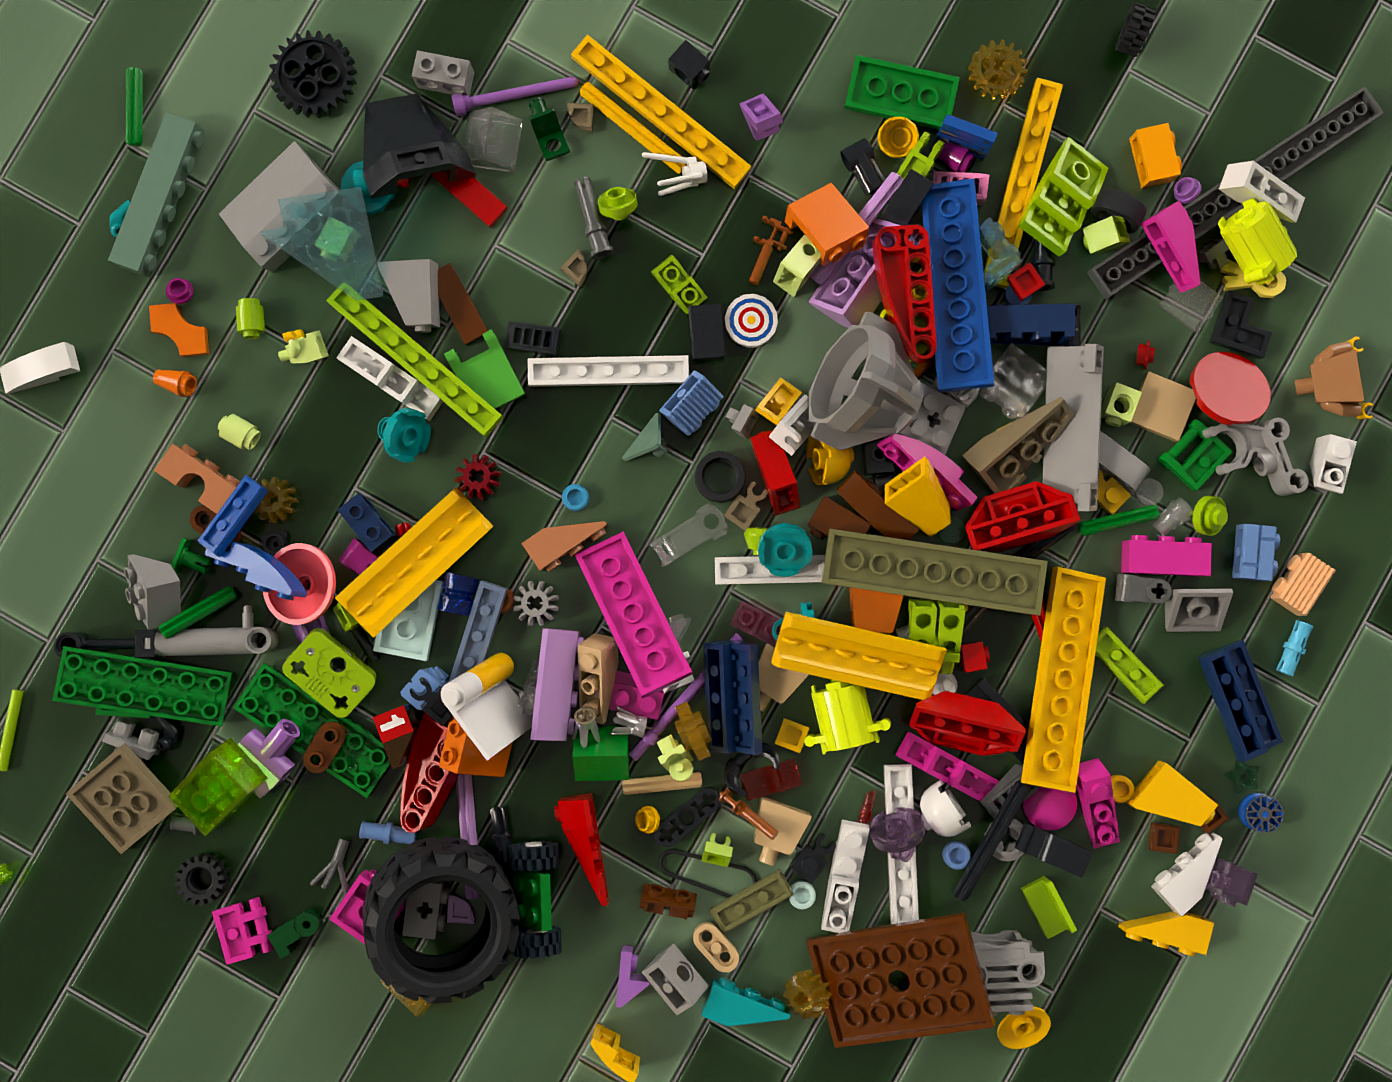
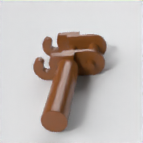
[749,216,793,285]
[719,788,779,840]

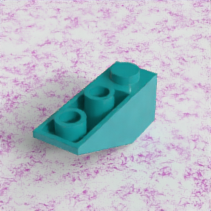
[701,978,791,1026]

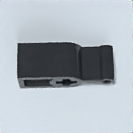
[1014,823,1093,878]

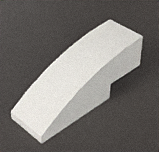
[0,342,80,394]

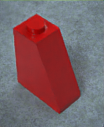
[750,430,800,516]

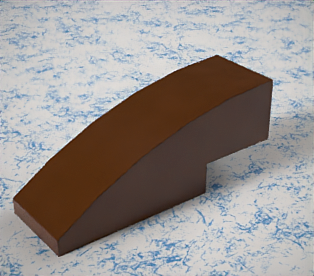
[837,471,919,540]

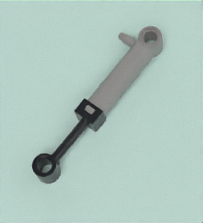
[54,605,279,657]

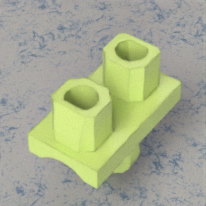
[657,735,693,782]

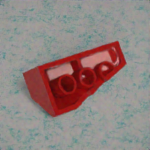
[554,793,609,906]

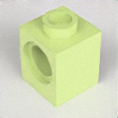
[1101,383,1142,427]

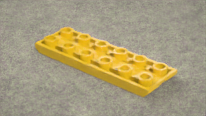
[335,487,493,638]
[771,612,947,700]

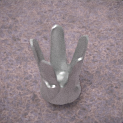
[611,707,653,738]
[572,708,600,748]

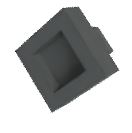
[1196,239,1229,270]

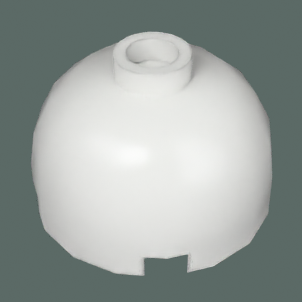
[919,780,971,837]

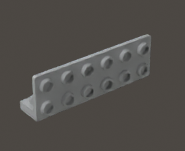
[1043,344,1104,511]

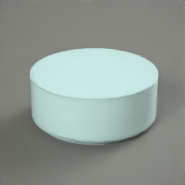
[789,880,816,909]

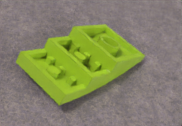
[1018,137,1109,257]

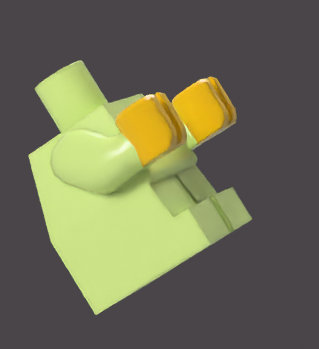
[278,329,329,363]

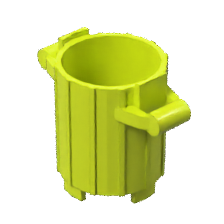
[1218,197,1297,285]
[804,680,891,754]

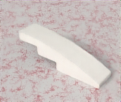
[337,336,443,421]

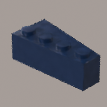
[987,303,1075,346]

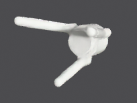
[642,152,707,196]

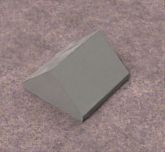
[1165,589,1233,632]

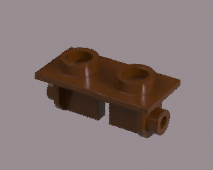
[639,883,697,920]

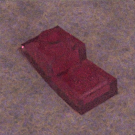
[730,601,781,647]

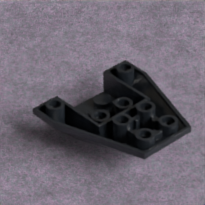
[363,93,476,199]

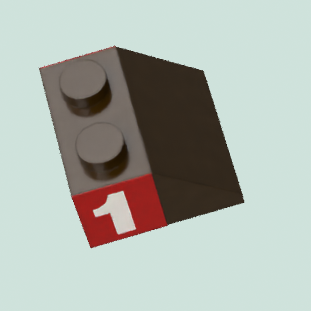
[373,703,424,769]

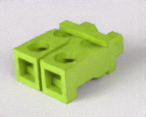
[907,599,966,674]

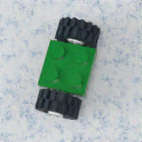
[509,841,562,959]

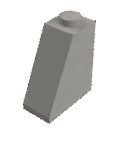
[378,259,440,333]

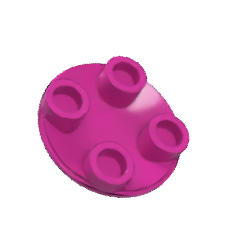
[1022,787,1077,830]

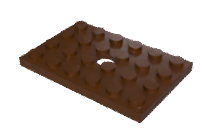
[806,912,996,1048]

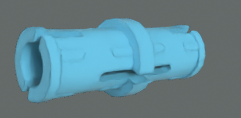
[1276,620,1314,677]

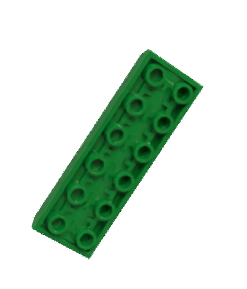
[52,646,233,727]
[233,663,390,798]

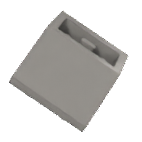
[124,554,181,630]

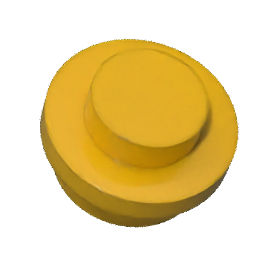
[635,806,660,834]

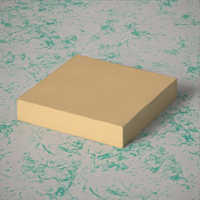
[1130,372,1196,442]

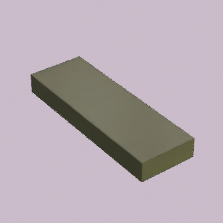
[709,869,794,934]

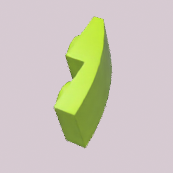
[651,255,708,314]

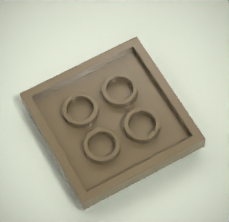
[66,743,181,854]

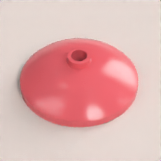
[263,543,336,625]

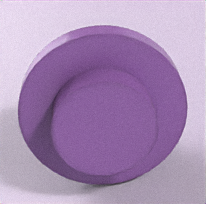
[1174,177,1201,204]

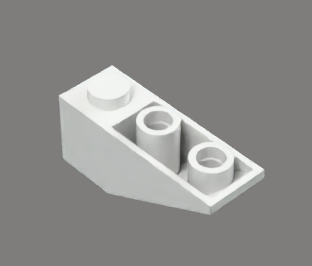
[1151,832,1222,916]

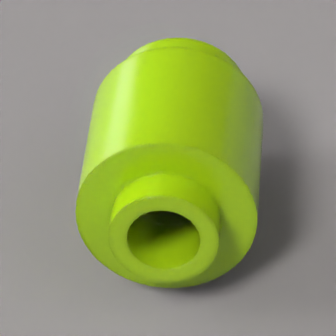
[236,298,265,339]

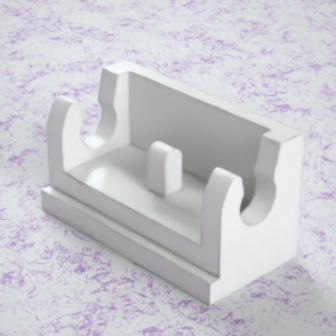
[769,395,815,456]

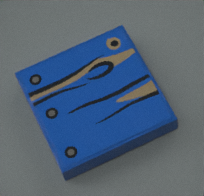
[935,114,997,160]

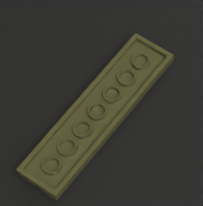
[821,529,1048,616]

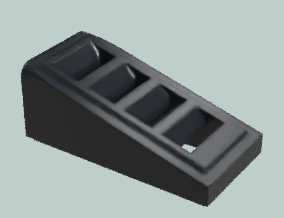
[504,321,562,357]

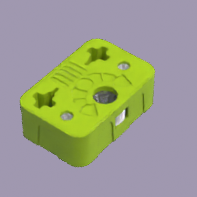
[282,628,376,718]

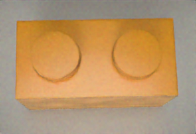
[1129,123,1182,189]

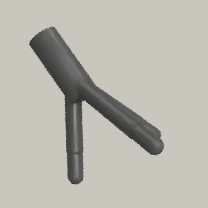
[310,838,350,897]

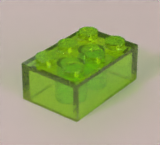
[169,738,268,836]

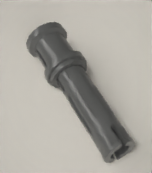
[574,176,614,259]

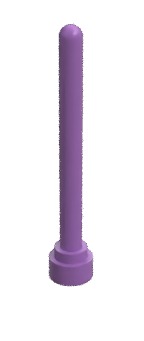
[452,76,578,116]

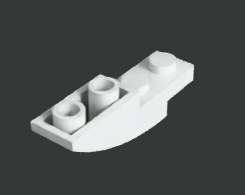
[821,820,870,933]

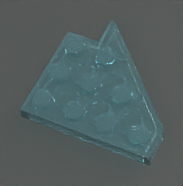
[261,187,384,300]

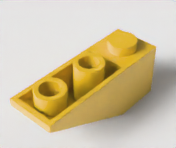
[1118,911,1214,957]

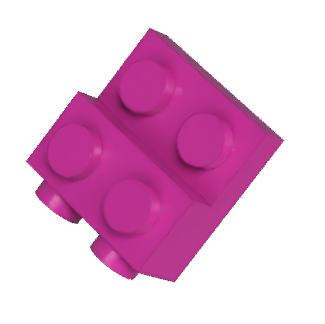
[329,869,407,944]

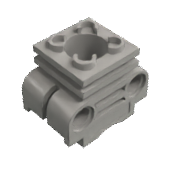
[971,930,1045,1016]

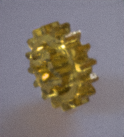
[968,39,1028,100]
[675,701,712,761]

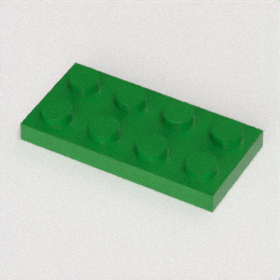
[844,55,960,130]

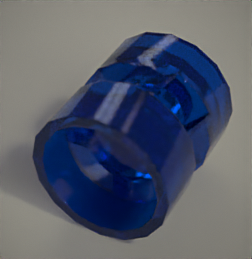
[436,572,479,616]

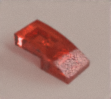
[739,758,802,801]

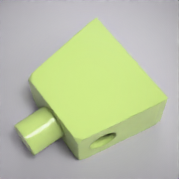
[773,235,821,297]

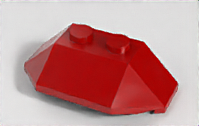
[965,481,1081,552]
[909,691,1026,756]

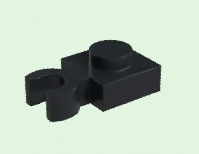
[409,677,452,726]
[789,832,836,884]

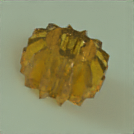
[253,477,298,523]
[783,969,832,1020]

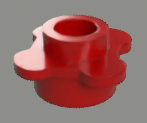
[1136,340,1155,370]

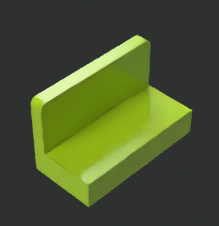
[1020,876,1077,939]

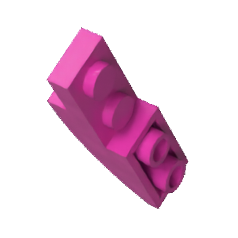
[877,434,977,511]

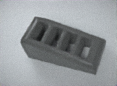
[980,764,1040,819]

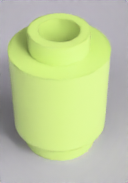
[218,414,261,450]

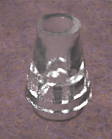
[1153,497,1194,536]

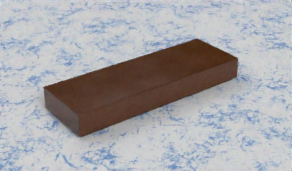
[438,263,488,346]

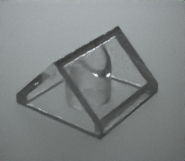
[464,107,522,172]

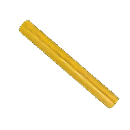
[580,82,687,174]

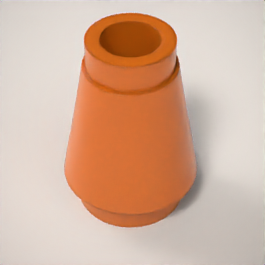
[153,369,197,397]

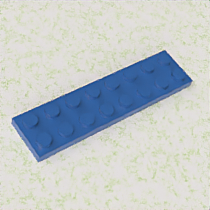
[922,179,994,393]

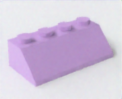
[808,218,918,328]
[530,628,584,741]

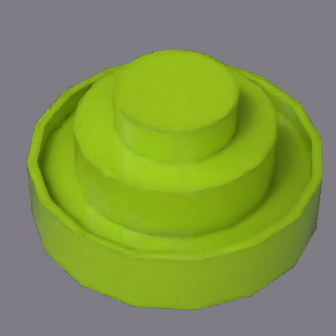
[598,187,638,220]
[1192,495,1228,536]

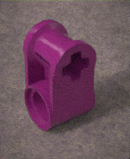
[338,538,380,575]

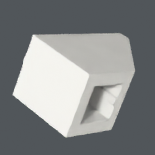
[1310,434,1357,494]

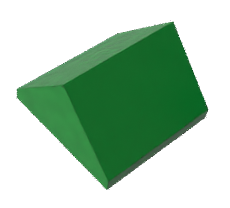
[573,726,630,781]

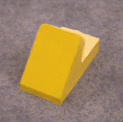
[756,377,802,426]

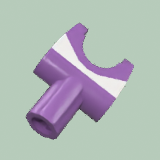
[225,719,300,799]

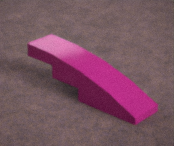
[895,731,1003,806]

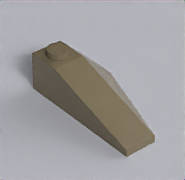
[962,397,1074,494]

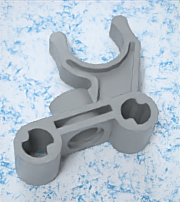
[1202,418,1309,496]

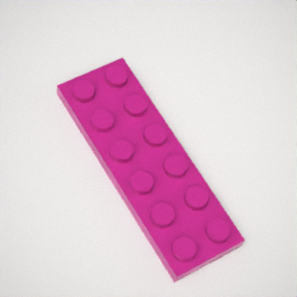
[575,532,693,698]

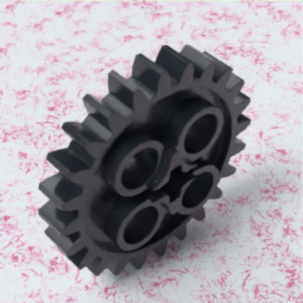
[269,30,357,119]

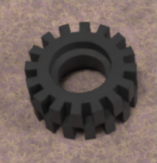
[1115,2,1156,57]
[175,852,231,906]

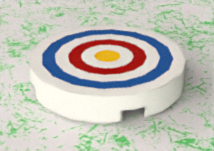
[725,294,778,348]

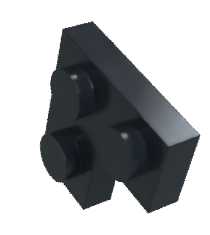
[1209,291,1272,359]

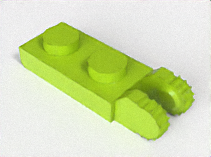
[890,132,945,201]

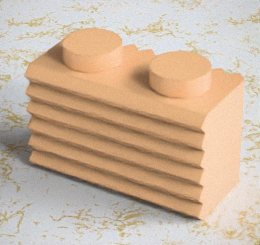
[1270,553,1336,616]

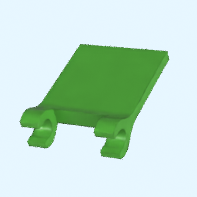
[444,329,525,410]

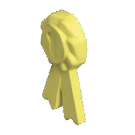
[1220,259,1286,299]

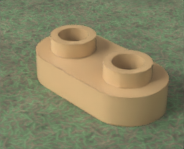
[693,922,739,972]

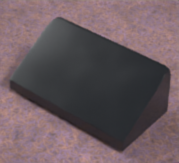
[688,304,725,360]

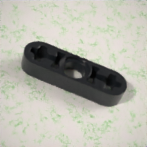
[654,787,721,848]

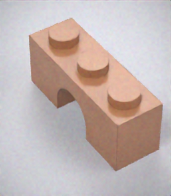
[154,444,241,514]

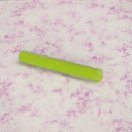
[0,689,24,771]

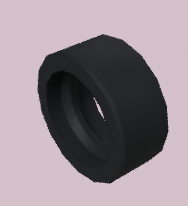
[1091,189,1147,233]
[695,451,746,503]

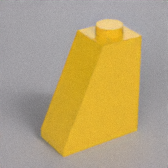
[885,456,951,537]
[1125,761,1218,826]

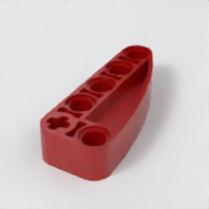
[873,225,937,364]
[400,713,459,833]

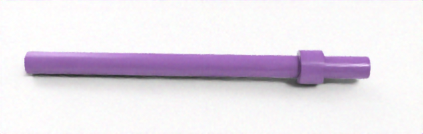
[629,633,744,761]

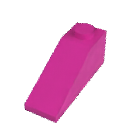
[1140,201,1201,293]

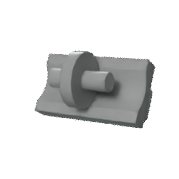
[103,718,160,761]

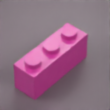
[1121,535,1212,577]

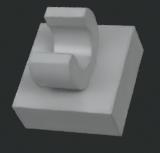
[725,404,760,440]

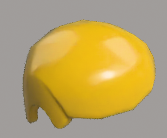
[877,117,919,158]

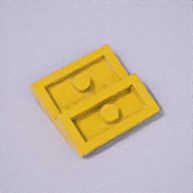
[590,1023,640,1082]

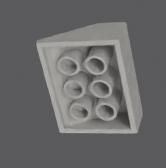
[219,141,349,272]

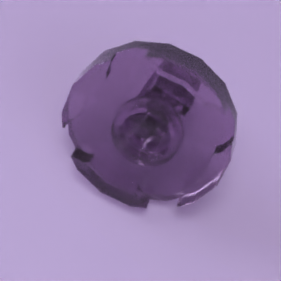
[869,807,925,862]

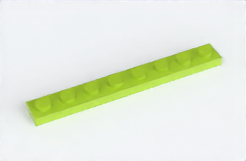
[326,281,503,438]

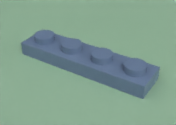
[449,580,508,682]

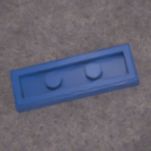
[197,475,268,557]

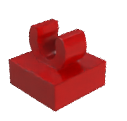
[1006,263,1045,301]

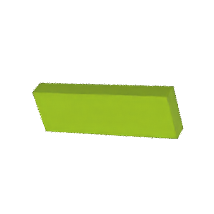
[1095,626,1164,704]

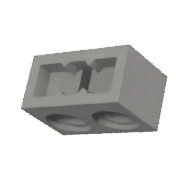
[412,50,474,97]

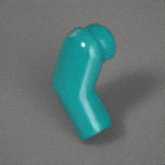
[110,199,131,238]

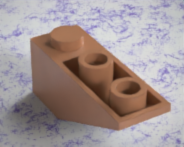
[521,521,608,572]

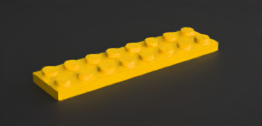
[1021,567,1106,793]

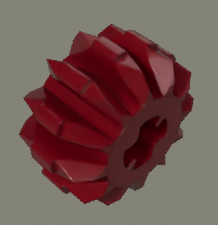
[455,454,502,500]

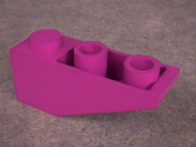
[1076,758,1120,849]

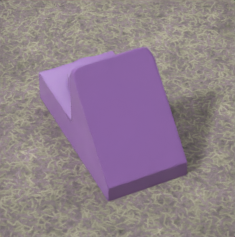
[740,93,783,141]
[616,945,651,1008]

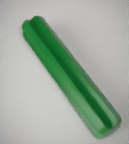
[126,67,143,147]
[1079,505,1160,536]
[159,586,237,639]

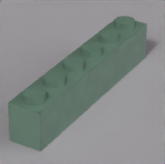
[108,112,205,277]

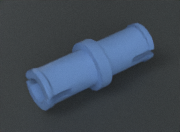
[359,821,417,844]

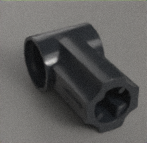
[840,138,885,196]

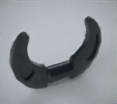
[724,742,780,797]

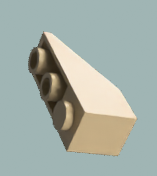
[578,633,618,724]

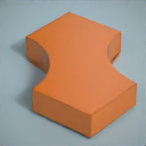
[149,303,209,357]

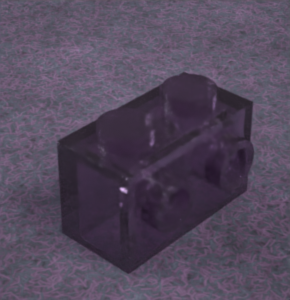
[1206,857,1258,907]

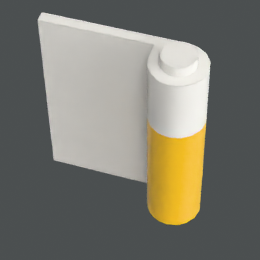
[441,653,533,760]

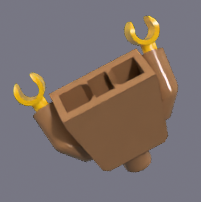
[1294,337,1373,420]

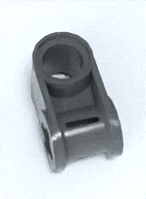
[1115,574,1172,603]

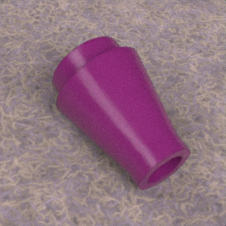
[938,142,975,173]

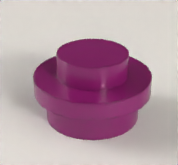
[166,278,194,304]

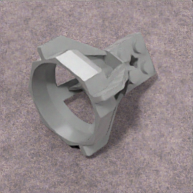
[809,312,966,455]

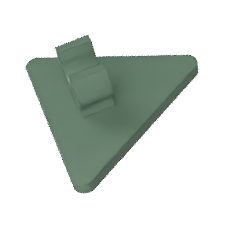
[622,413,667,461]

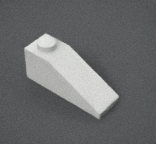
[1219,161,1305,223]

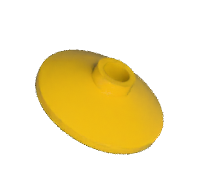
[997,1007,1051,1049]

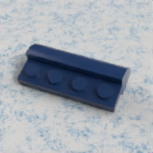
[703,640,762,755]
[1197,640,1283,762]

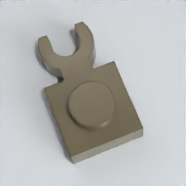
[723,481,768,531]

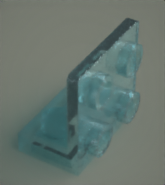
[979,217,1022,292]

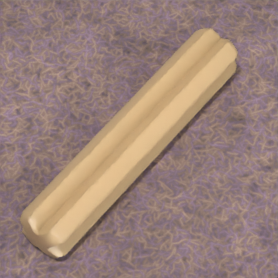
[622,772,703,795]

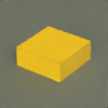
[774,718,809,753]

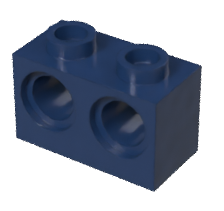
[337,493,398,554]

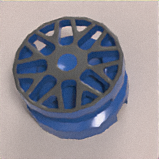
[1238,792,1284,834]

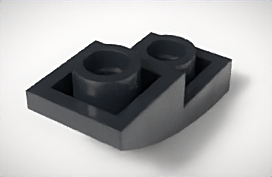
[880,169,934,226]

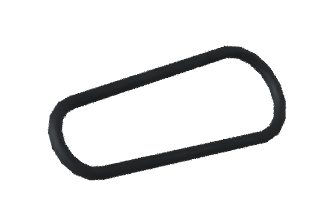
[658,849,757,898]

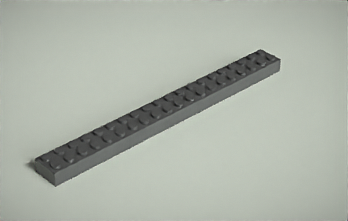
[1087,86,1384,300]

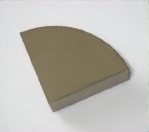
[567,103,594,133]
[560,249,587,288]

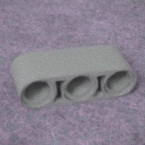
[1099,431,1150,492]

